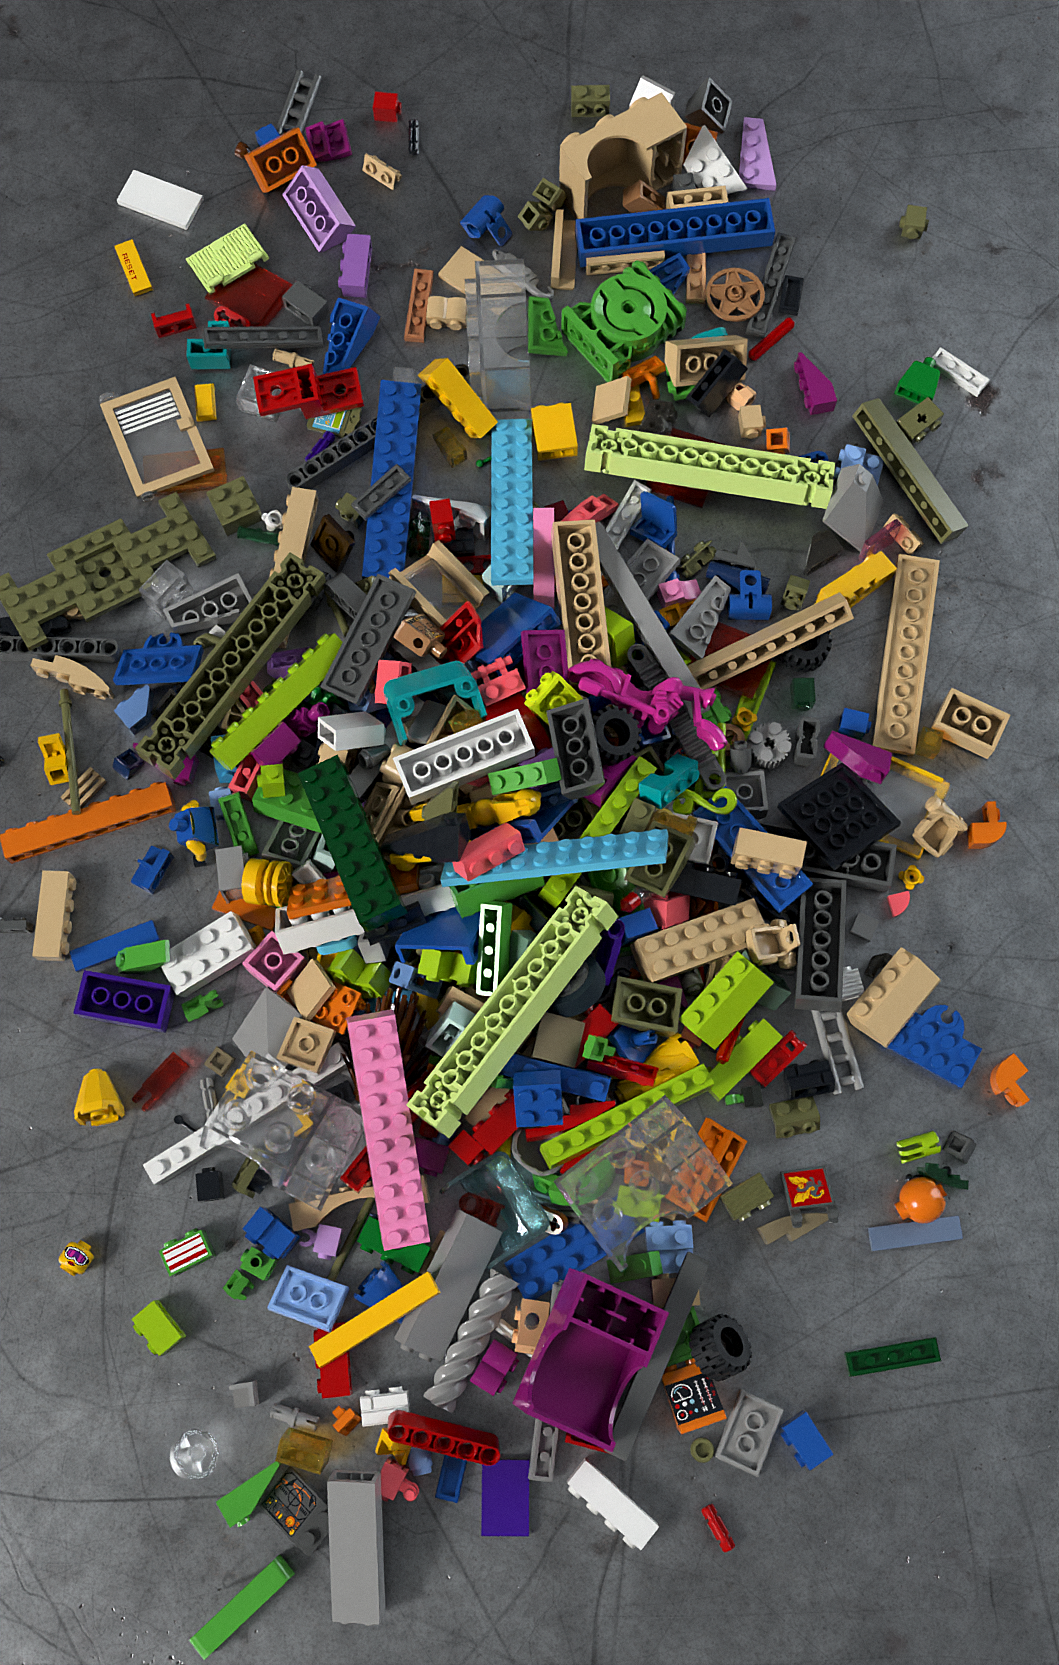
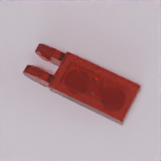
[132,1051,190,1112]

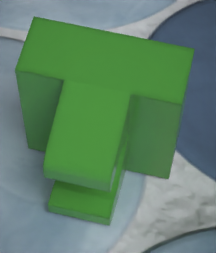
[223,1269,254,1300]

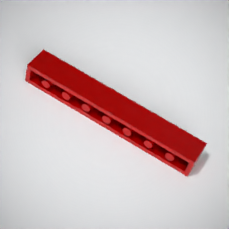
[472,1004,618,1155]

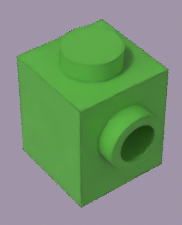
[240,1246,279,1281]

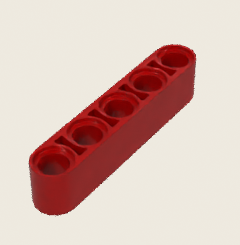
[388,1410,500,1466]

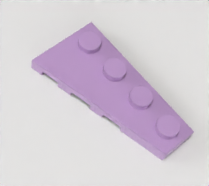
[738,117,777,191]

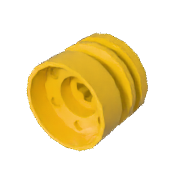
[241,858,294,907]

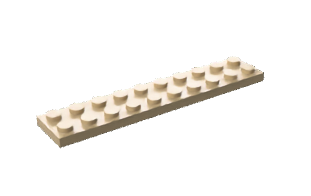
[872,554,940,756]

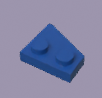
[649,252,690,295]

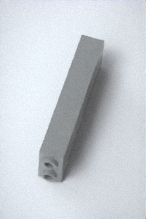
[394,1209,503,1362]
[327,1470,386,1626]

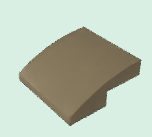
[531,1012,585,1068]

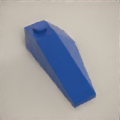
[322,297,381,375]

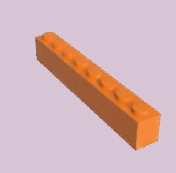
[0,782,177,864]

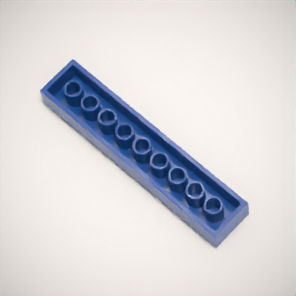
[575,198,775,267]
[362,380,422,579]

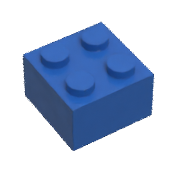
[513,1070,563,1127]

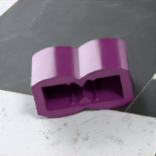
[470,1338,520,1396]

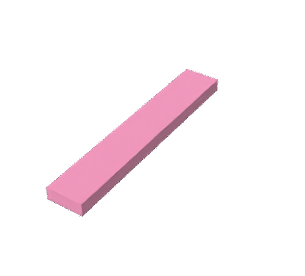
[533,508,554,610]

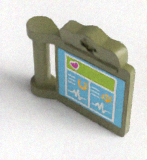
[307,387,362,438]

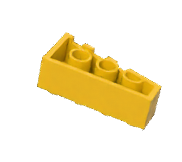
[418,358,498,438]
[815,551,897,609]

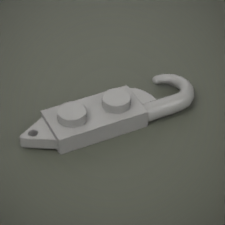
[492,249,554,299]

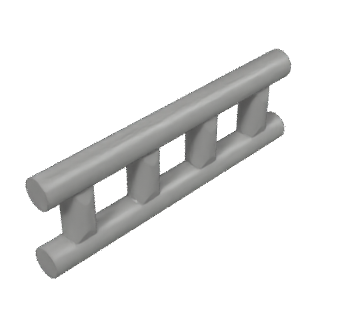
[811,1005,864,1095]

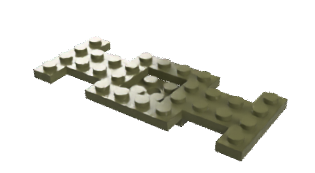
[0,492,216,651]

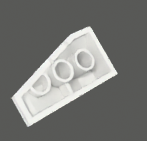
[412,495,491,541]

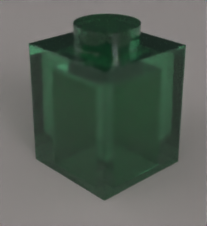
[790,678,816,711]

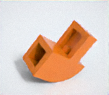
[967,801,1007,849]
[990,1053,1030,1107]

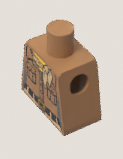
[393,613,448,659]

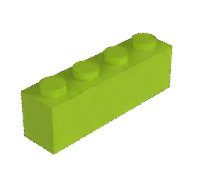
[707,1018,783,1102]

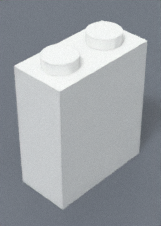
[318,711,386,751]

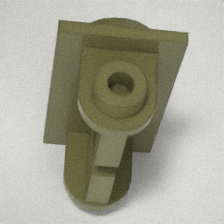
[676,540,717,578]

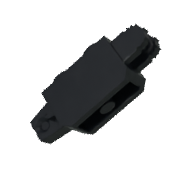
[0,616,72,637]

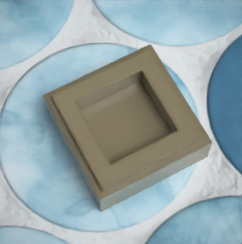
[204,1046,236,1077]

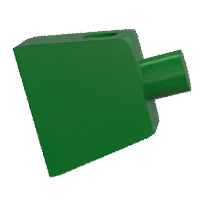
[894,357,941,404]

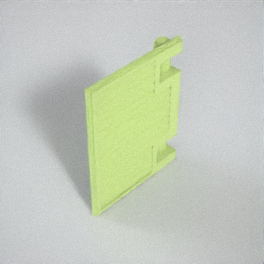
[186,223,269,294]

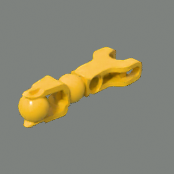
[409,788,542,830]

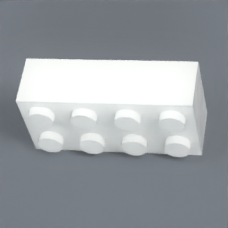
[161,911,257,997]

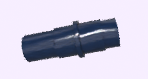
[706,560,771,594]

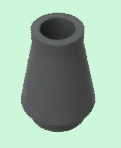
[357,744,391,769]

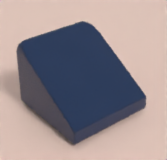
[112,748,145,780]

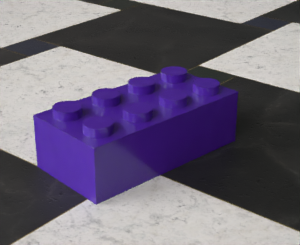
[73,970,175,1033]

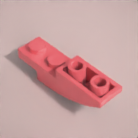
[560,494,619,523]

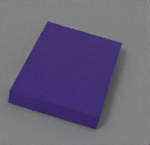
[481,1459,529,1537]

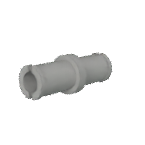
[270,1403,320,1432]

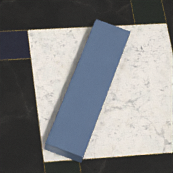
[867,1216,963,1251]

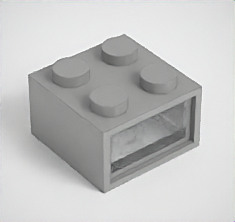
[215,846,250,903]

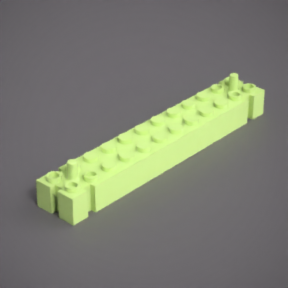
[584,424,835,509]
[406,886,618,1138]

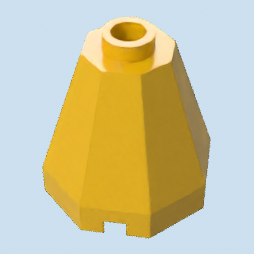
[74,1069,125,1126]

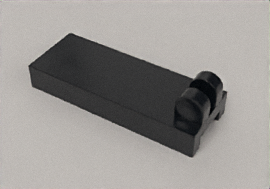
[363,901,427,946]

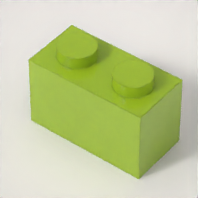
[132,1300,186,1356]

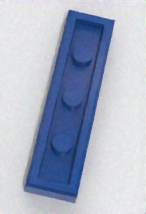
[69,920,160,973]

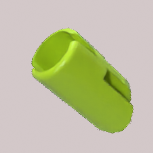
[896,1131,941,1164]

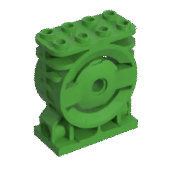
[561,260,687,382]

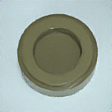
[690,1437,714,1463]

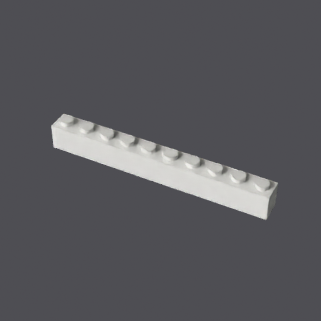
[143,1042,353,1185]

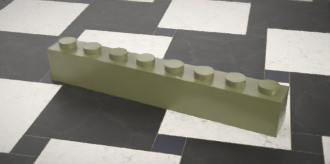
[852,398,969,544]

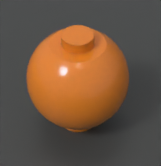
[894,1177,947,1224]

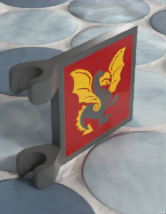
[780,1166,839,1228]

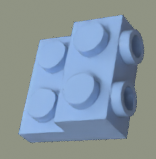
[833,444,884,486]
[645,1220,693,1274]

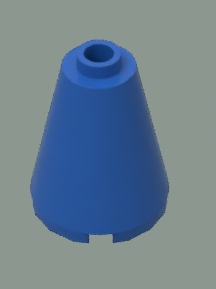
[353,1260,405,1324]

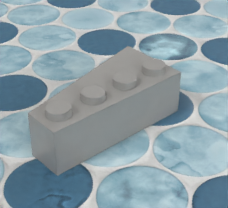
[163,573,252,635]

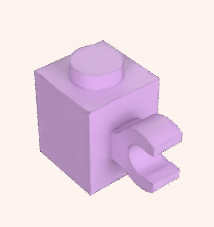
[299,1224,344,1260]

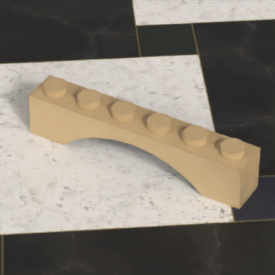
[289,1174,431,1231]

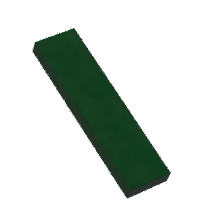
[844,1337,941,1377]

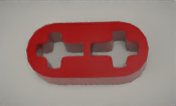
[214,306,250,327]

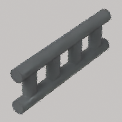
[276,70,322,135]

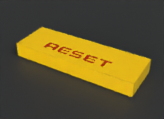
[114,239,153,297]

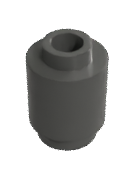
[730,740,751,774]

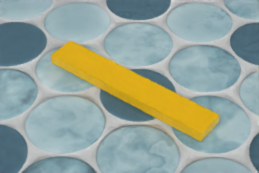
[309,1271,441,1368]

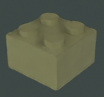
[206,476,262,536]

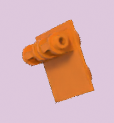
[312,980,366,1035]

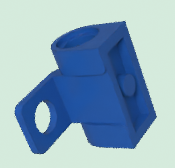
[460,195,512,246]
[727,570,772,620]

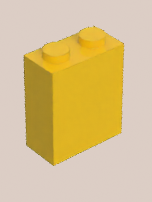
[531,402,578,461]

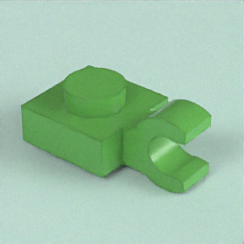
[181,990,223,1022]
[582,1034,616,1061]

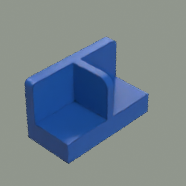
[131,846,174,894]

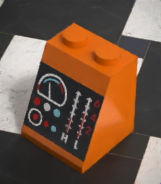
[661,1358,727,1434]

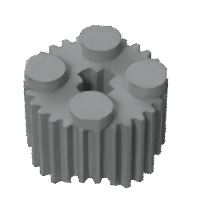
[748,722,792,770]

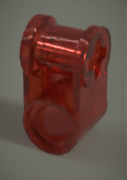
[459,1193,505,1228]

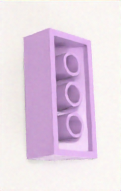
[282,165,356,253]

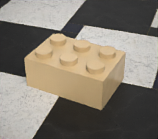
[929,688,1010,759]
[730,827,807,879]

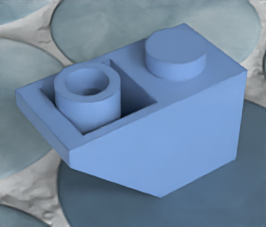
[114,684,154,735]

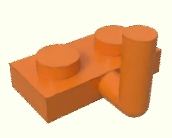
[621,355,666,399]

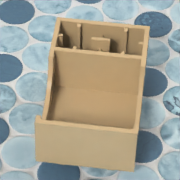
[559,92,687,219]

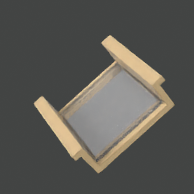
[389,540,490,628]

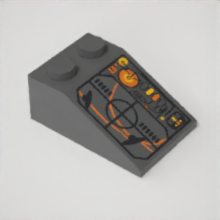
[259,1466,329,1557]

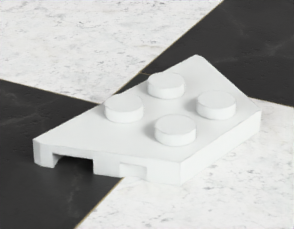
[683,125,747,195]

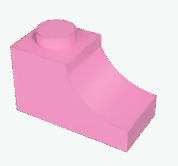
[657,578,701,608]

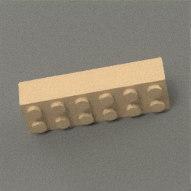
[629,898,765,983]

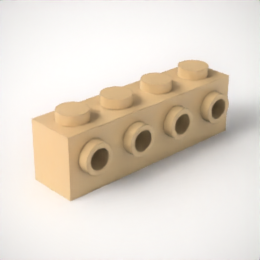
[32,870,76,961]

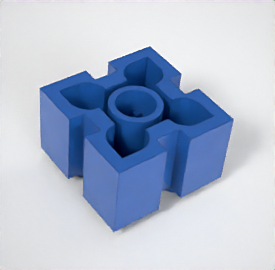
[243,1206,302,1259]

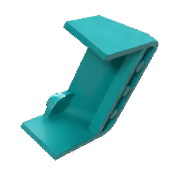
[383,661,487,746]

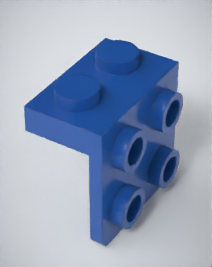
[630,491,677,549]

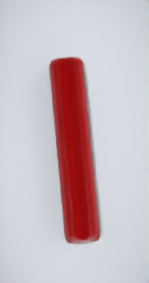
[748,317,795,361]
[716,1015,746,1064]

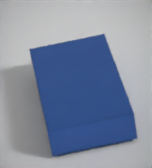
[435,1455,467,1503]

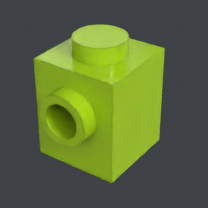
[257,764,285,798]

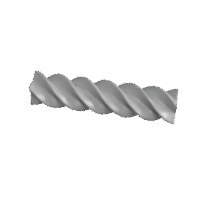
[423,1268,519,1413]

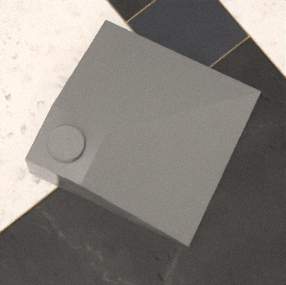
[822,464,884,553]
[232,986,314,1083]

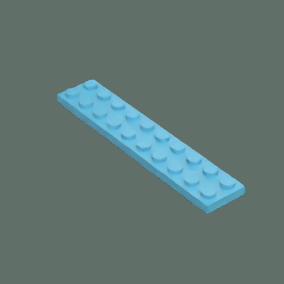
[491,419,534,586]
[440,829,669,887]

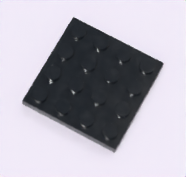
[777,762,901,870]

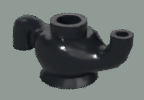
[594,967,632,1004]

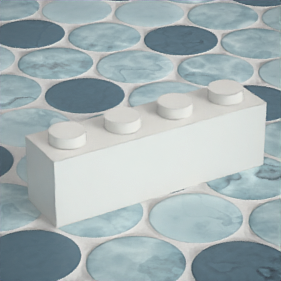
[567,1458,659,1550]

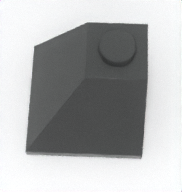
[684,77,733,133]

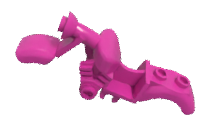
[567,659,728,751]

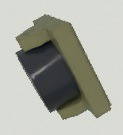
[231,1145,276,1198]

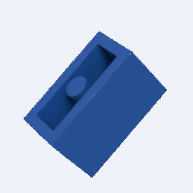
[780,1410,834,1470]

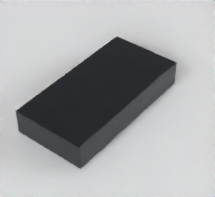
[778,275,804,316]

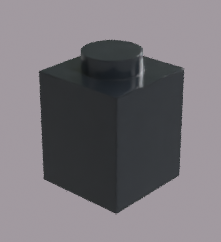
[195,1167,225,1202]

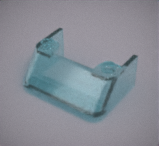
[439,1151,550,1270]

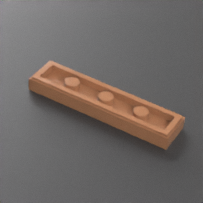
[404,269,434,343]

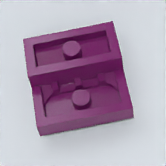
[305,119,352,162]

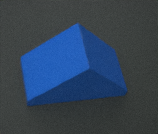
[619,908,659,947]

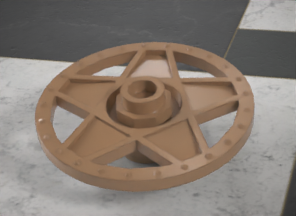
[705,268,765,322]

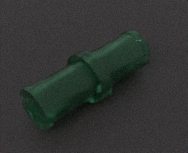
[237,525,279,546]

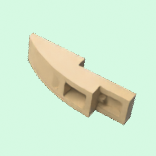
[30,655,115,699]

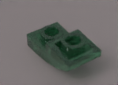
[917,1163,969,1190]

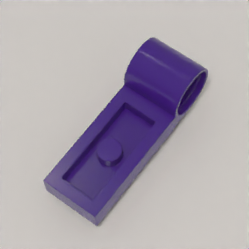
[595,919,625,986]

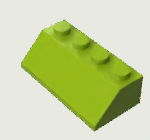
[679,951,774,1050]

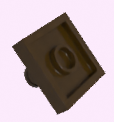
[310,514,356,573]

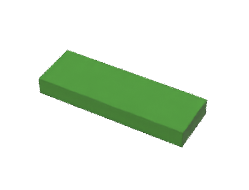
[218,791,259,856]

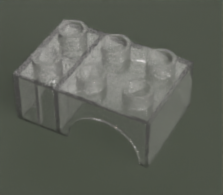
[465,259,531,412]
[199,1051,364,1211]
[553,1095,733,1272]

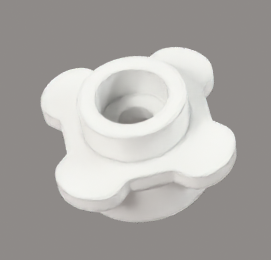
[261,510,284,532]

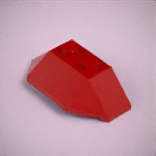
[430,601,484,665]

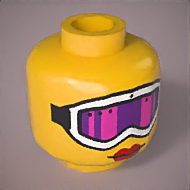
[58,1240,94,1277]

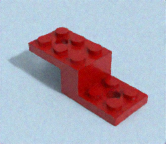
[253,364,364,419]

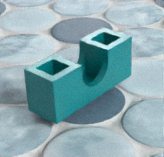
[639,754,699,809]

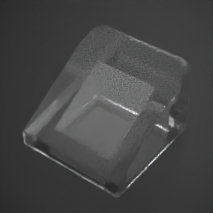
[393,367,415,383]

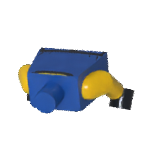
[169,800,219,868]

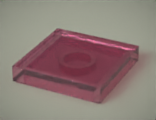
[858,519,902,563]

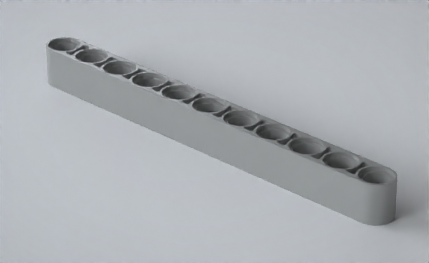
[595,521,710,719]

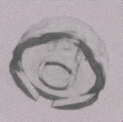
[169,1429,219,1480]

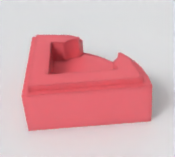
[887,891,910,918]

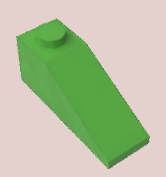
[116,940,170,975]
[216,1458,283,1528]

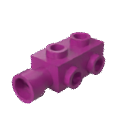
[281,702,330,740]

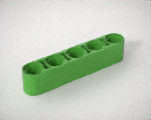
[189,1554,295,1660]

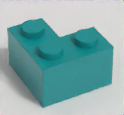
[186,321,232,369]

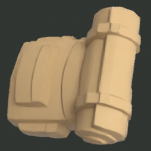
[912,795,968,858]
[746,919,800,969]

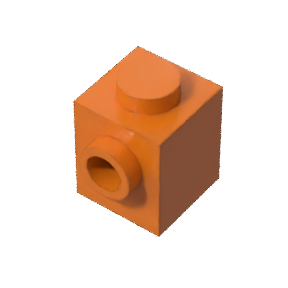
[766,428,790,454]

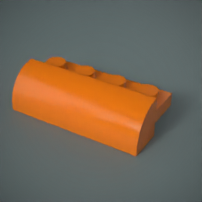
[665,1117,747,1223]

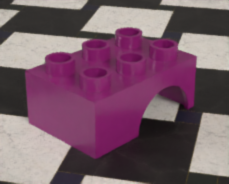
[512,1268,669,1453]

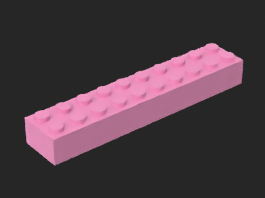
[346,1009,430,1251]

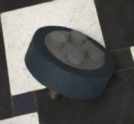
[547,954,606,1017]

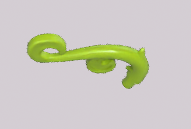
[656,788,737,815]

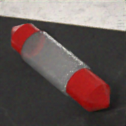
[620,886,654,913]

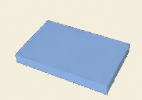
[267,1265,350,1333]

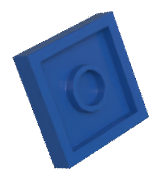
[607,1024,658,1063]

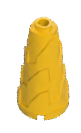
[614,1032,700,1103]

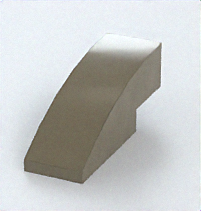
[756,1213,828,1245]

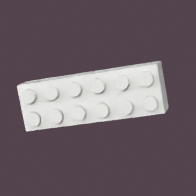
[393,709,535,805]

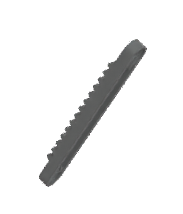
[627,644,726,791]

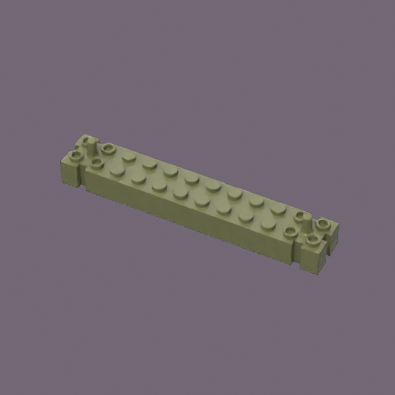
[135,552,326,780]

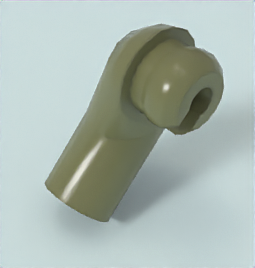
[193,633,221,650]

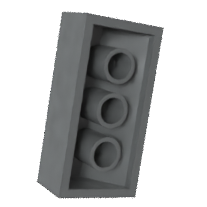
[546,698,605,800]

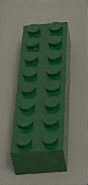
[298,754,408,932]

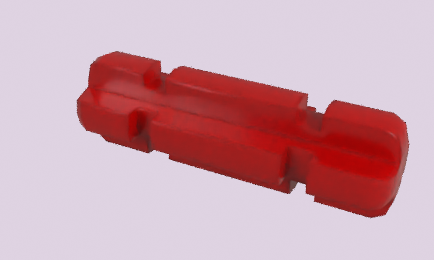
[701,1504,735,1552]

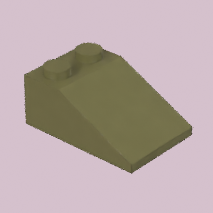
[624,820,695,898]
[611,976,682,1038]

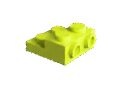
[524,671,583,727]

